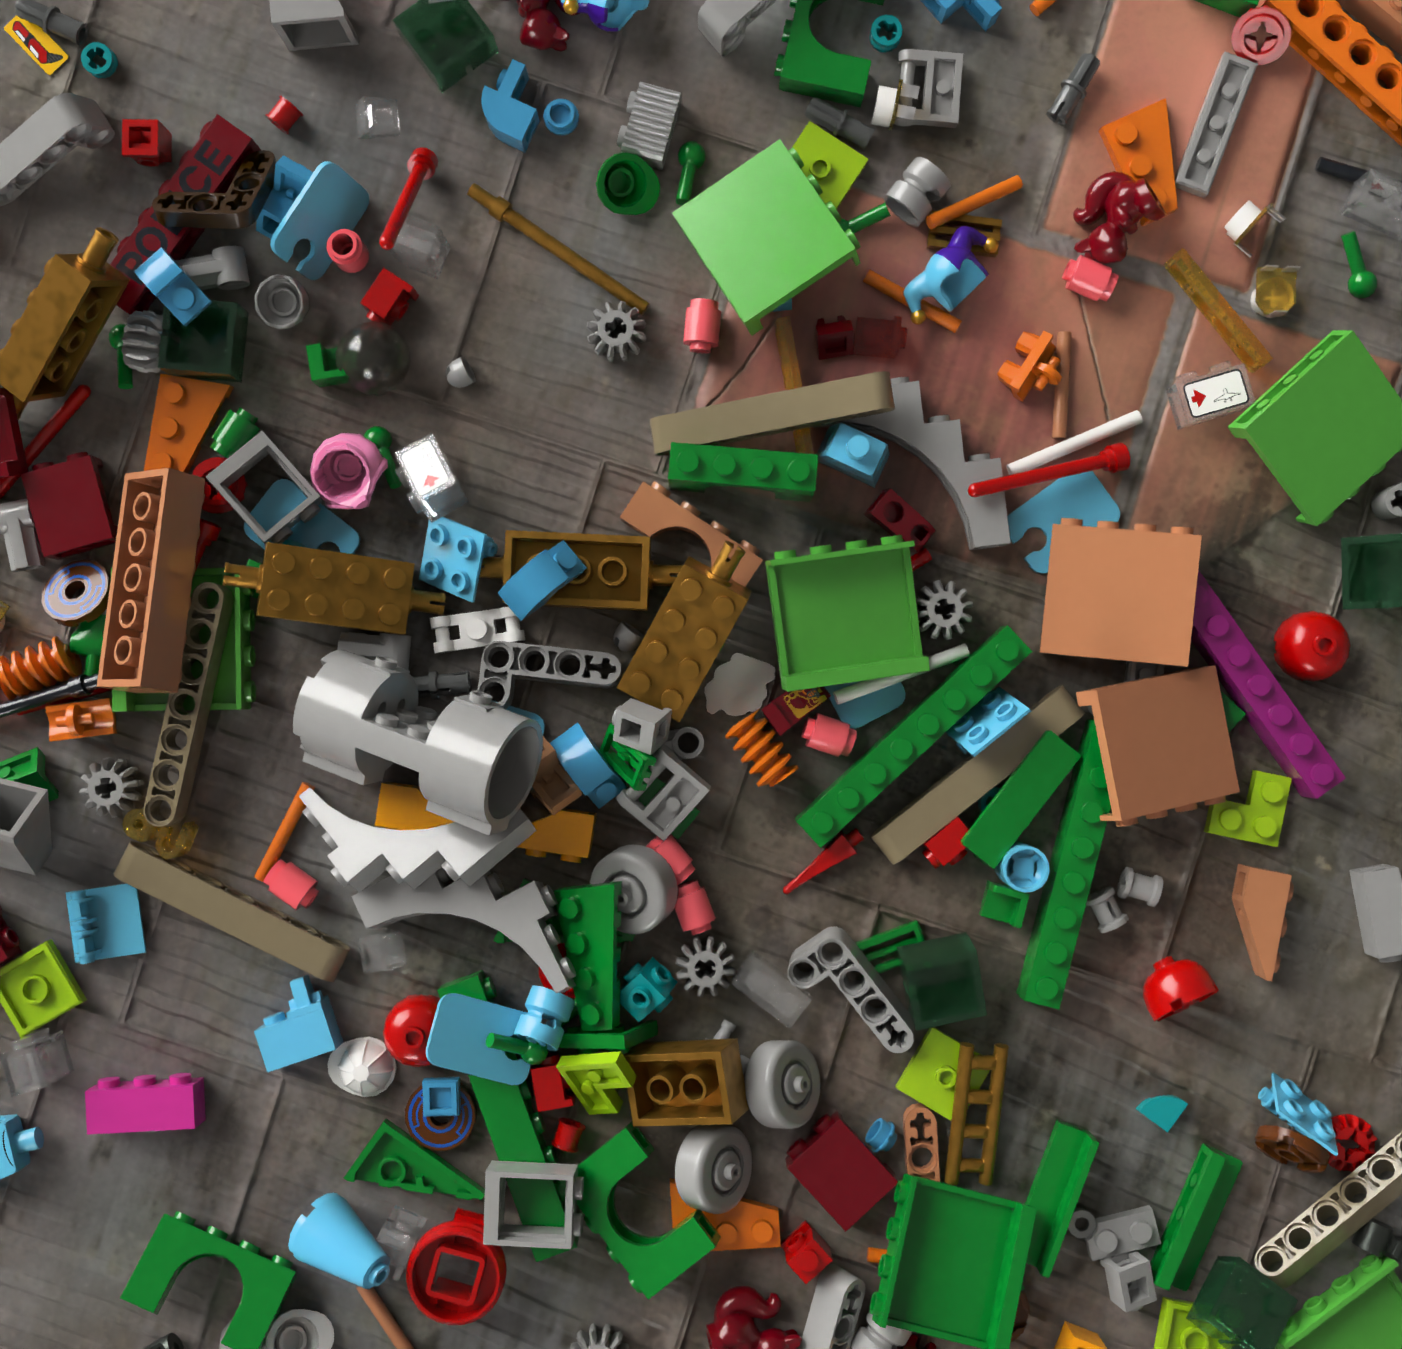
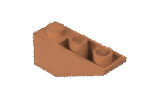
[1232,864,1294,982]

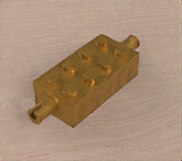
[0,227,130,420]
[479,530,683,611]
[617,541,752,722]
[222,542,446,635]

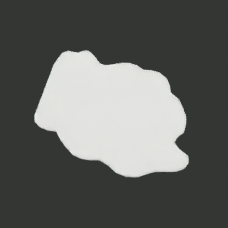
[704,653,775,716]

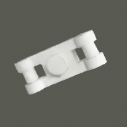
[429,606,525,654]

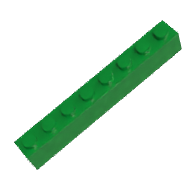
[794,625,1032,848]
[1016,720,1111,1010]
[437,970,583,1262]

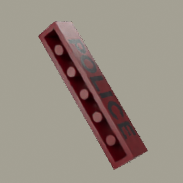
[110,114,261,315]

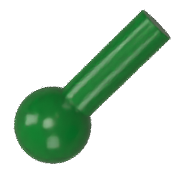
[676,141,706,206]
[838,203,891,233]
[1341,231,1378,299]
[109,324,133,390]
[364,426,403,489]
[486,1033,549,1065]

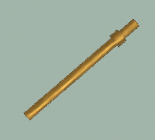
[467,183,650,315]

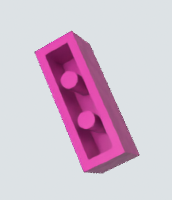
[85,1073,206,1135]

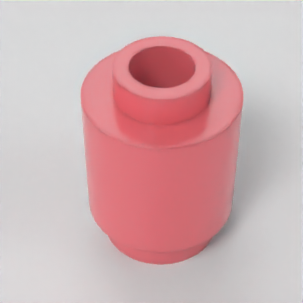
[326,229,369,273]
[1062,255,1119,301]
[683,298,722,354]
[801,713,857,757]
[646,834,696,886]
[263,859,319,910]
[674,879,716,935]

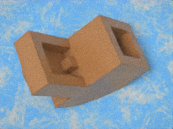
[529,736,582,815]

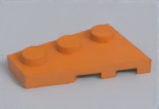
[1098,98,1178,227]
[144,373,234,473]
[670,1178,781,1251]

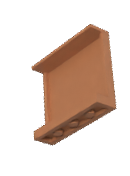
[1040,518,1202,667]
[1076,665,1240,827]

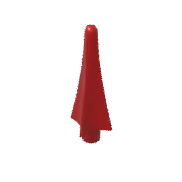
[783,828,865,894]

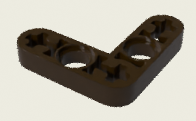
[152,150,276,229]

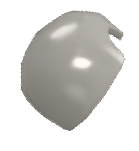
[254,274,309,329]

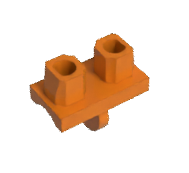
[997,331,1062,402]
[45,698,117,742]

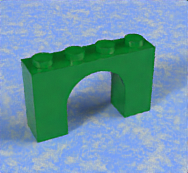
[774,0,884,108]
[668,442,818,502]
[560,1122,721,1300]
[120,1211,298,1349]

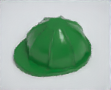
[596,152,660,215]

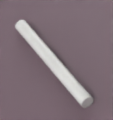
[1006,410,1143,475]
[833,643,970,705]

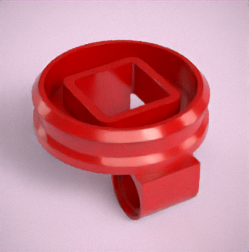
[406,1208,507,1325]

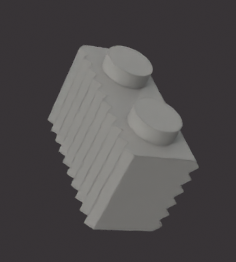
[617,81,682,170]

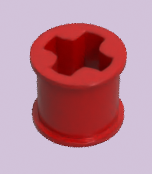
[265,96,303,135]
[551,1117,586,1153]

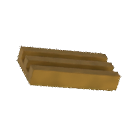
[926,210,1002,258]

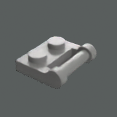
[893,49,963,128]
[616,745,711,841]

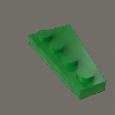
[554,881,622,1031]

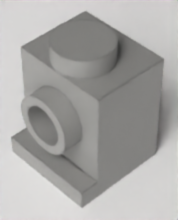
[612,698,672,755]
[1100,1251,1157,1312]

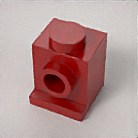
[122,119,172,167]
[360,267,419,329]
[922,816,969,869]
[530,1052,576,1112]
[781,1220,833,1284]

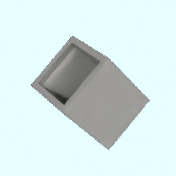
[269,0,359,51]
[0,778,52,875]

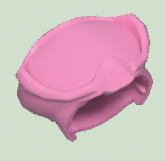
[310,433,388,510]

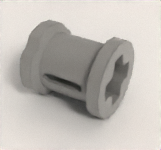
[1117,866,1163,907]
[1086,886,1129,933]

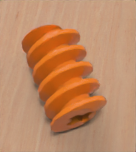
[0,636,82,700]
[725,708,799,787]

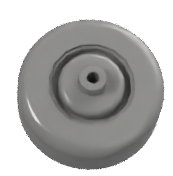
[590,844,678,934]
[744,1040,820,1129]
[675,1124,752,1214]

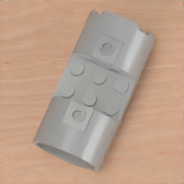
[293,650,543,836]

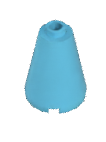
[288,1193,390,1289]

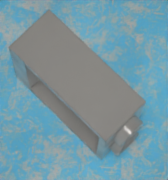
[206,431,323,544]
[483,1160,584,1249]

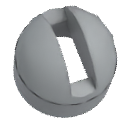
[445,356,476,388]
[613,621,644,652]

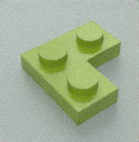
[1204,770,1292,847]
[556,1051,637,1115]

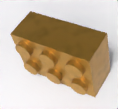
[623,1038,749,1126]

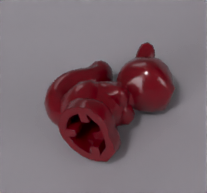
[500,0,580,52]
[1073,171,1166,264]
[706,1286,802,1349]

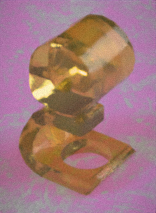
[122,808,199,859]

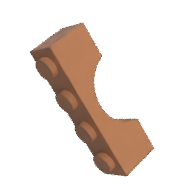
[620,481,763,587]

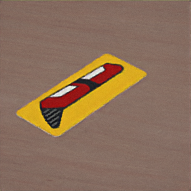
[4,15,69,75]

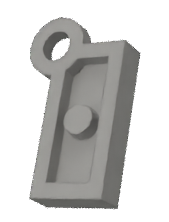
[1068,1205,1161,1261]

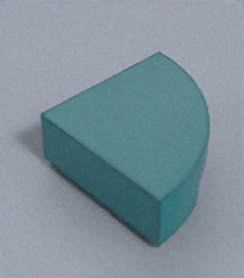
[1136,1095,1188,1133]

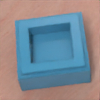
[422,1077,461,1117]

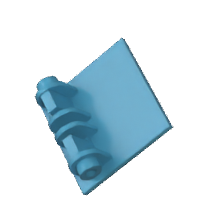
[419,512,498,603]
[946,687,1031,757]
[66,884,147,964]
[1258,1072,1338,1156]

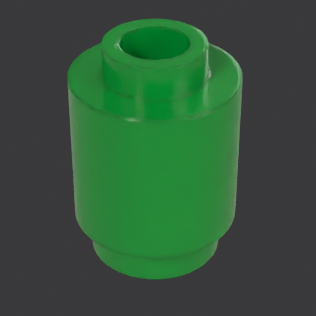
[210,407,261,458]

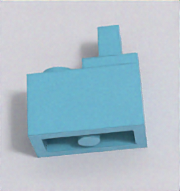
[254,975,343,1073]

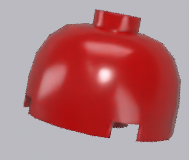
[1274,611,1351,682]
[1143,956,1219,1022]
[383,994,440,1068]

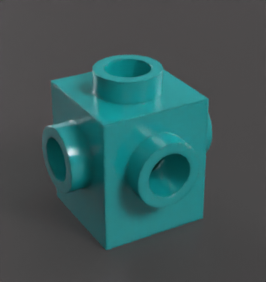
[620,957,677,1022]

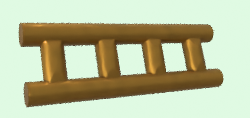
[944,1042,1009,1186]

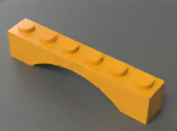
[375,781,597,863]

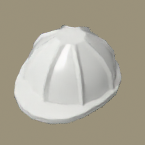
[327,1036,397,1097]
[266,1309,334,1349]

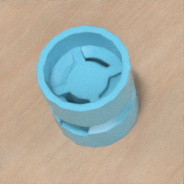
[995,841,1050,893]
[513,985,575,1051]

